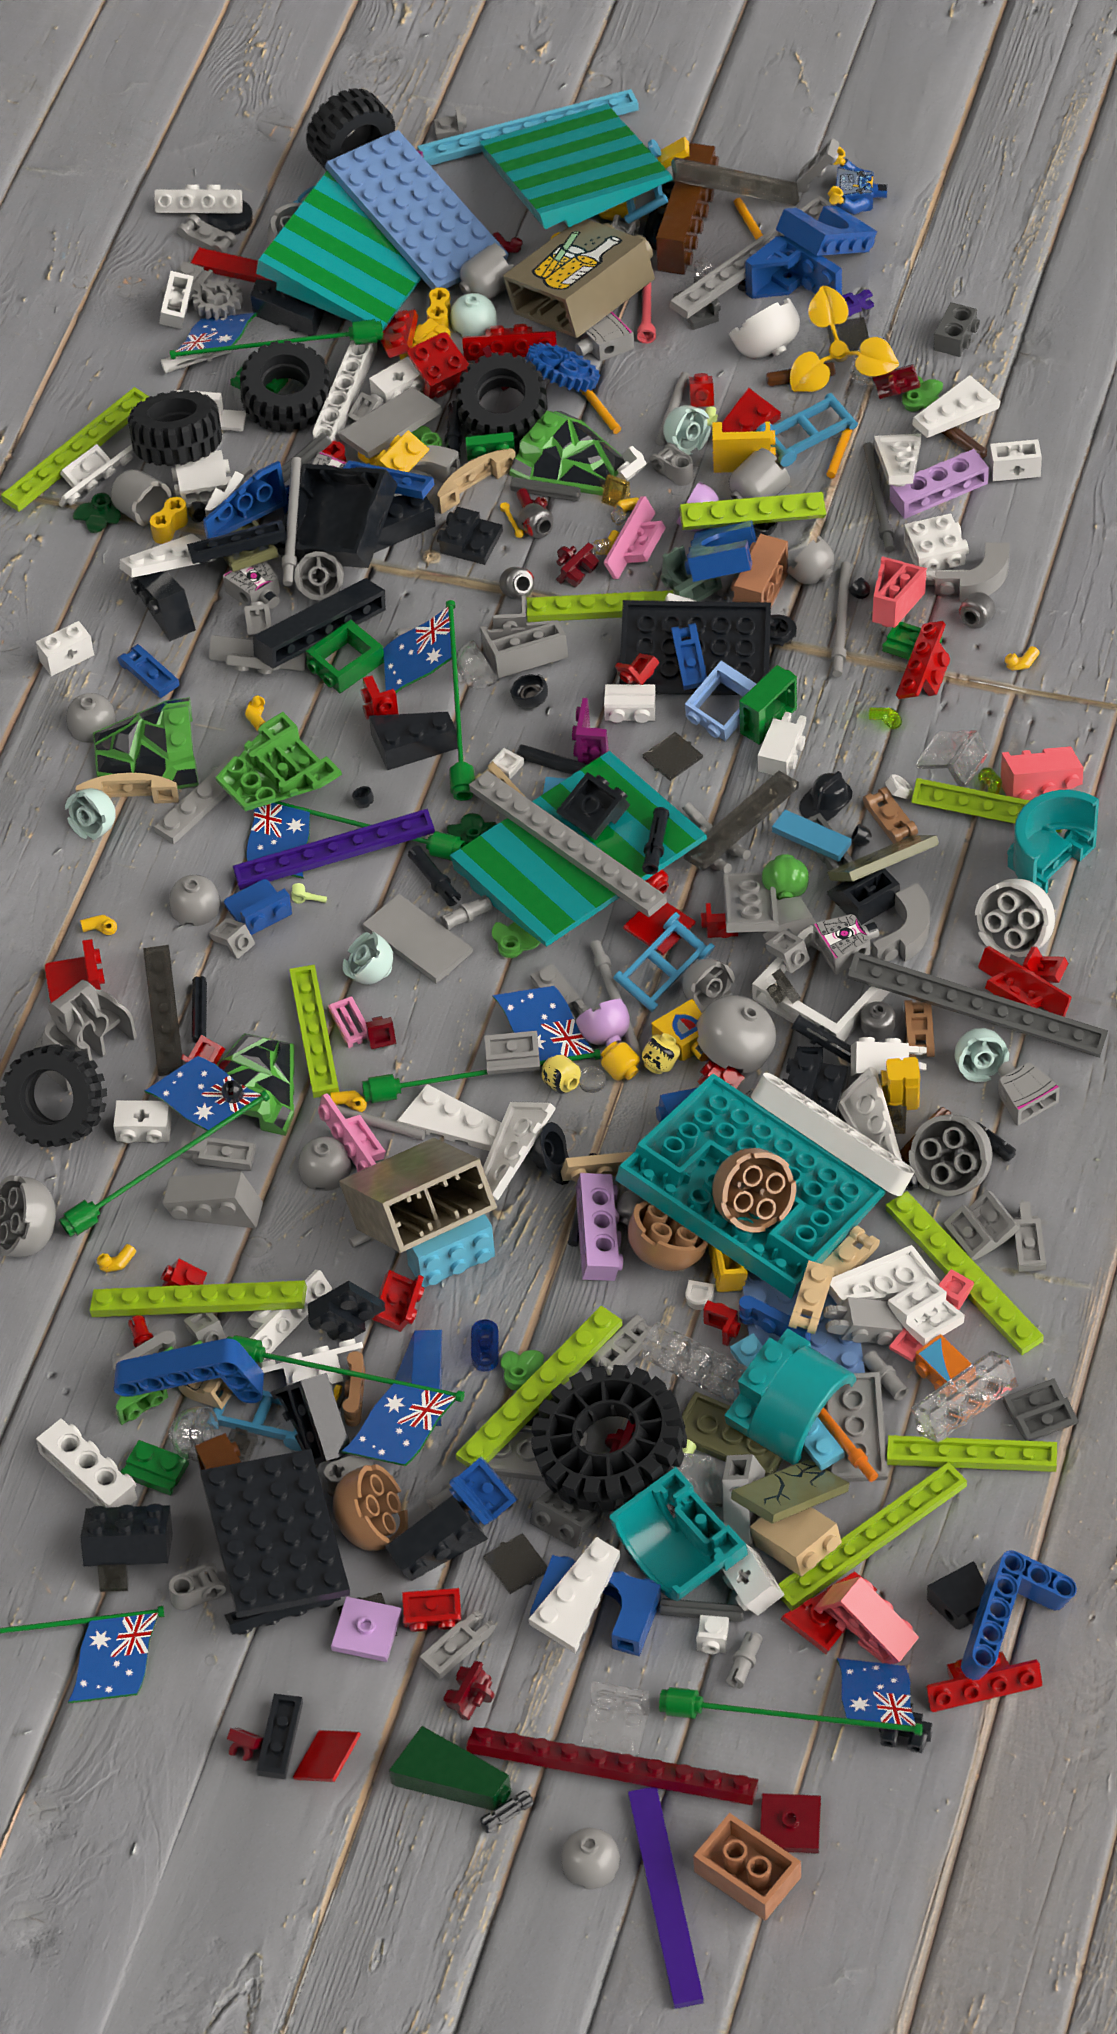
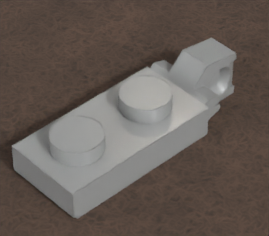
[180,1137,256,1171]
[1014,1201,1046,1272]

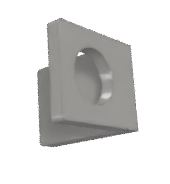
[493,595,527,629]

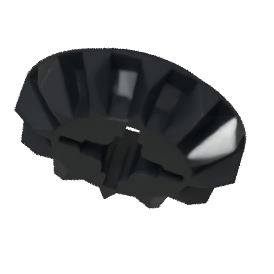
[770,614,797,647]

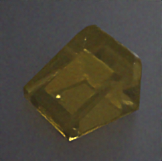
[602,474,630,509]

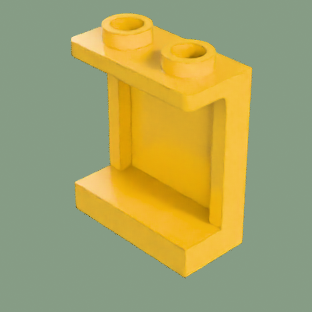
[712,422,776,473]

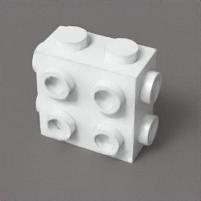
[171,450,231,508]
[904,514,969,570]

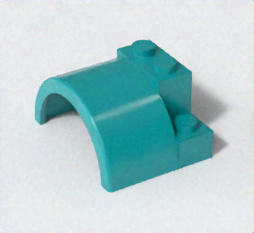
[1007,790,1099,894]
[724,1328,857,1465]
[610,1467,748,1601]

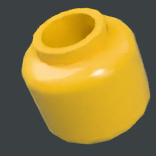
[601,1041,640,1081]

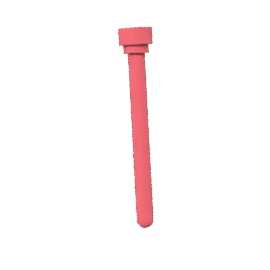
[637,282,656,343]

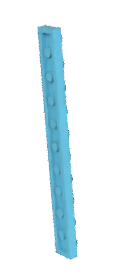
[417,89,639,166]

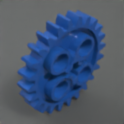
[525,342,600,392]

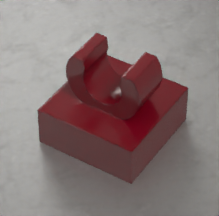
[365,1016,397,1049]
[226,1728,264,1761]

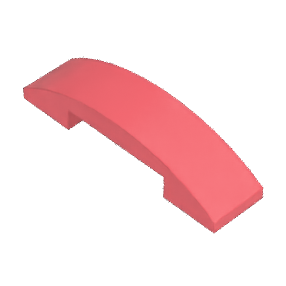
[889,1269,974,1362]

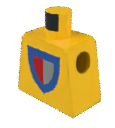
[651,999,709,1062]

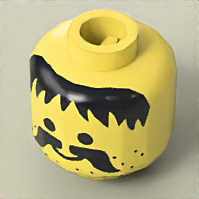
[642,1033,680,1074]
[542,1055,581,1094]

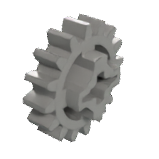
[192,277,243,320]

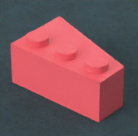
[872,556,927,628]
[1000,746,1084,800]
[814,1576,919,1664]

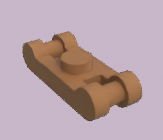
[863,786,918,844]
[904,1000,935,1057]
[342,1351,365,1427]

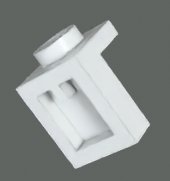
[613,446,647,487]
[696,1615,729,1654]

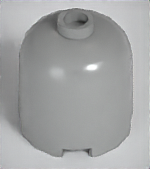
[460,243,514,299]
[729,448,790,500]
[111,469,172,527]

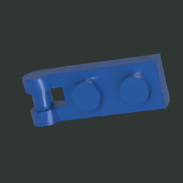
[671,623,707,690]
[117,644,179,699]
[739,1295,811,1342]

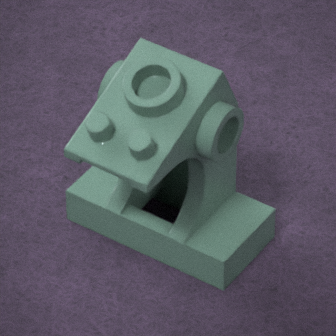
[661,545,723,601]

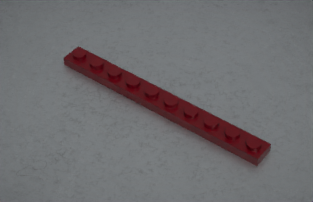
[466,1727,759,1805]

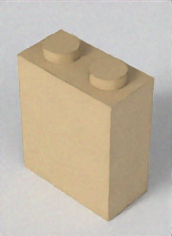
[750,1507,842,1577]

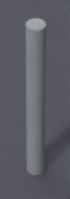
[656,372,690,446]
[336,1105,426,1140]

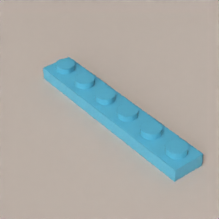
[730,1333,845,1471]

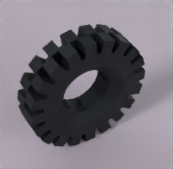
[531,1365,687,1512]

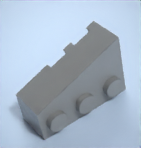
[480,620,568,678]

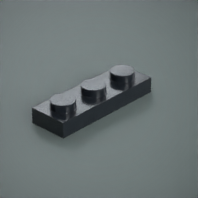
[256,1693,303,1779]

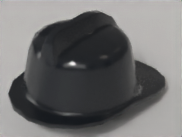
[799,771,853,821]
[530,1122,569,1185]

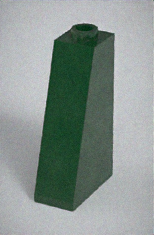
[389,1726,512,1810]

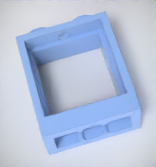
[685,661,756,742]

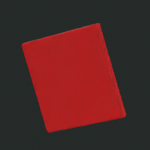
[623,902,696,955]
[292,1730,361,1782]

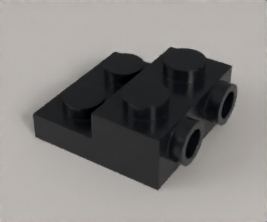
[437,506,503,565]
[556,772,630,840]
[782,1051,848,1116]
[307,1281,385,1341]

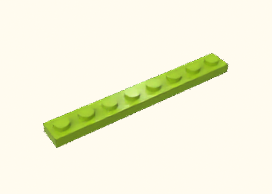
[1,387,150,512]
[886,1191,1044,1355]
[90,1280,307,1317]
[455,1305,623,1467]
[778,1462,967,1611]

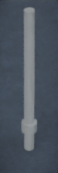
[282,457,301,586]
[831,561,851,677]
[590,940,644,1068]

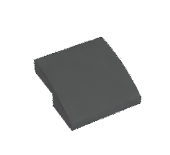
[1003,1378,1079,1441]

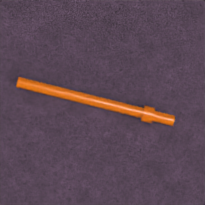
[817,1407,878,1482]

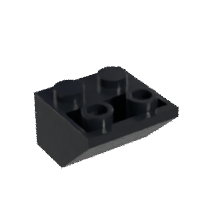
[827,868,900,925]

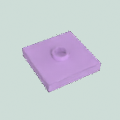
[331,1596,402,1662]

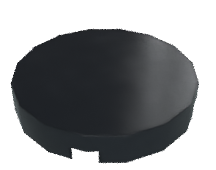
[207,200,253,235]

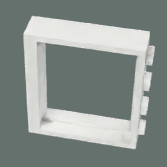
[752,925,890,1048]

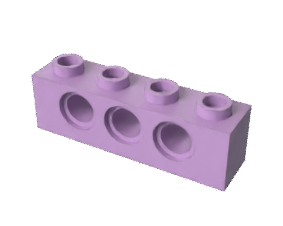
[890,449,989,519]
[575,1173,623,1281]

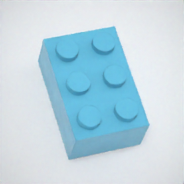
[406,1214,495,1288]

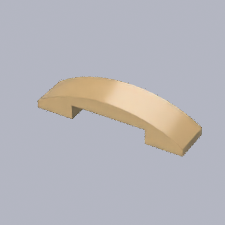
[437,449,516,514]
[76,773,179,803]

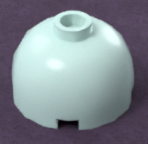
[450,293,497,337]
[663,405,710,455]
[65,788,116,840]
[343,932,393,985]
[954,1028,1009,1082]

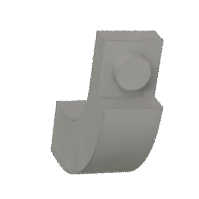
[394,445,460,496]
[935,542,1010,603]
[872,883,931,962]

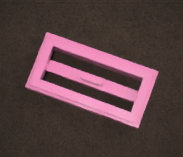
[328,996,369,1048]

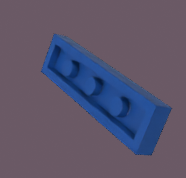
[343,460,434,499]

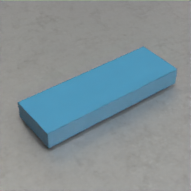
[772,810,851,862]

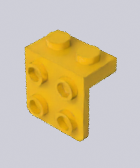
[373,430,430,472]

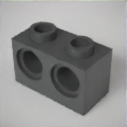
[934,302,980,357]

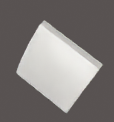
[205,471,245,517]
[888,1277,965,1346]

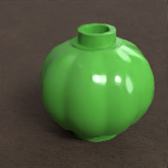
[762,854,809,900]

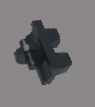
[879,1703,932,1753]

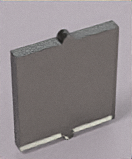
[826,317,869,351]
[643,732,703,781]
[483,1533,548,1594]

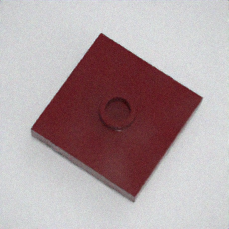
[760,1793,821,1854]

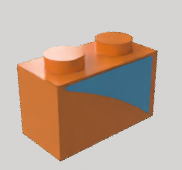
[915,1334,978,1403]

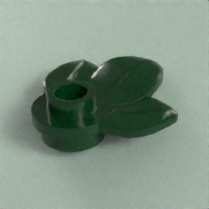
[73,493,121,533]
[447,813,497,844]

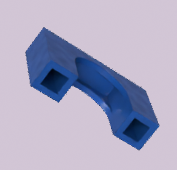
[775,206,877,256]
[685,520,757,582]
[530,1555,661,1657]

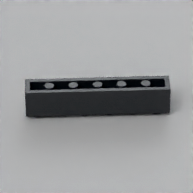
[253,578,386,669]

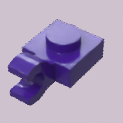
[842,289,874,317]

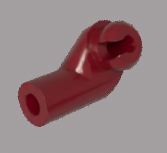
[492,232,523,254]
[516,488,547,509]

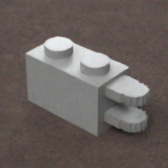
[823,1297,903,1345]

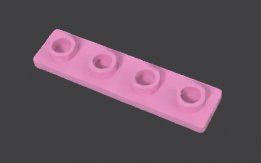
[604,496,666,579]
[318,1094,386,1172]

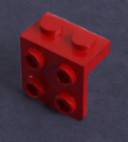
[407,332,469,399]
[45,939,105,1003]

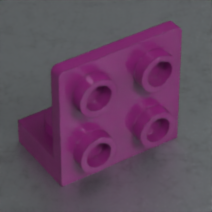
[572,698,609,765]

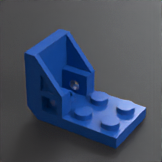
[745,236,842,299]

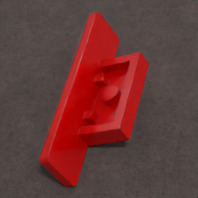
[462,324,557,361]
[896,621,950,699]
[978,946,1072,1017]
[926,1652,1043,1712]

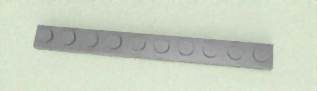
[669,196,835,319]
[469,771,667,917]

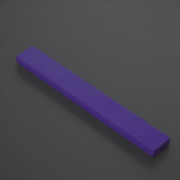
[232,808,435,890]
[628,1787,704,2009]

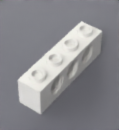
[36,1419,137,1507]

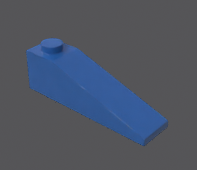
[203,461,288,539]
[395,1330,442,1426]

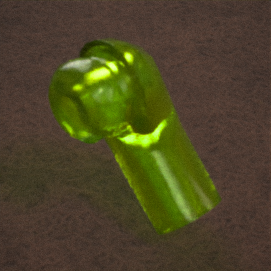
[869,707,902,729]
[978,767,1002,794]

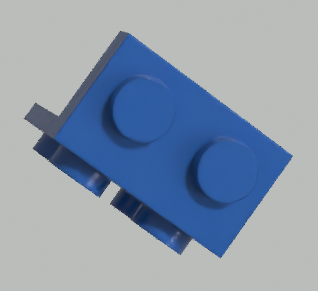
[224,879,292,935]
[449,1456,518,1525]

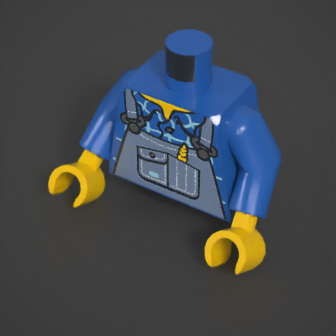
[828,147,887,215]

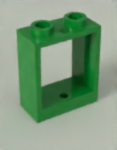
[306,620,384,693]
[739,665,797,745]

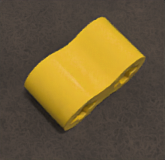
[427,287,451,329]
[150,497,188,544]

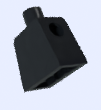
[927,1561,986,1630]

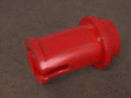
[128,1315,154,1347]

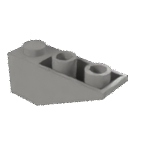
[722,1454,765,1546]

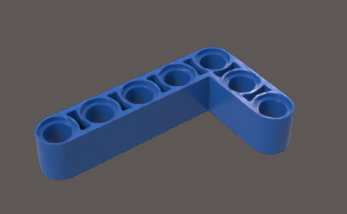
[113,1338,264,1404]
[961,1550,1077,1680]

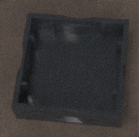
[274,463,398,568]

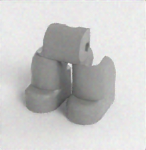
[35,980,137,1091]

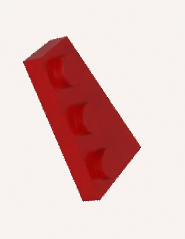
[381,309,419,358]
[712,387,781,442]
[780,1571,877,1655]

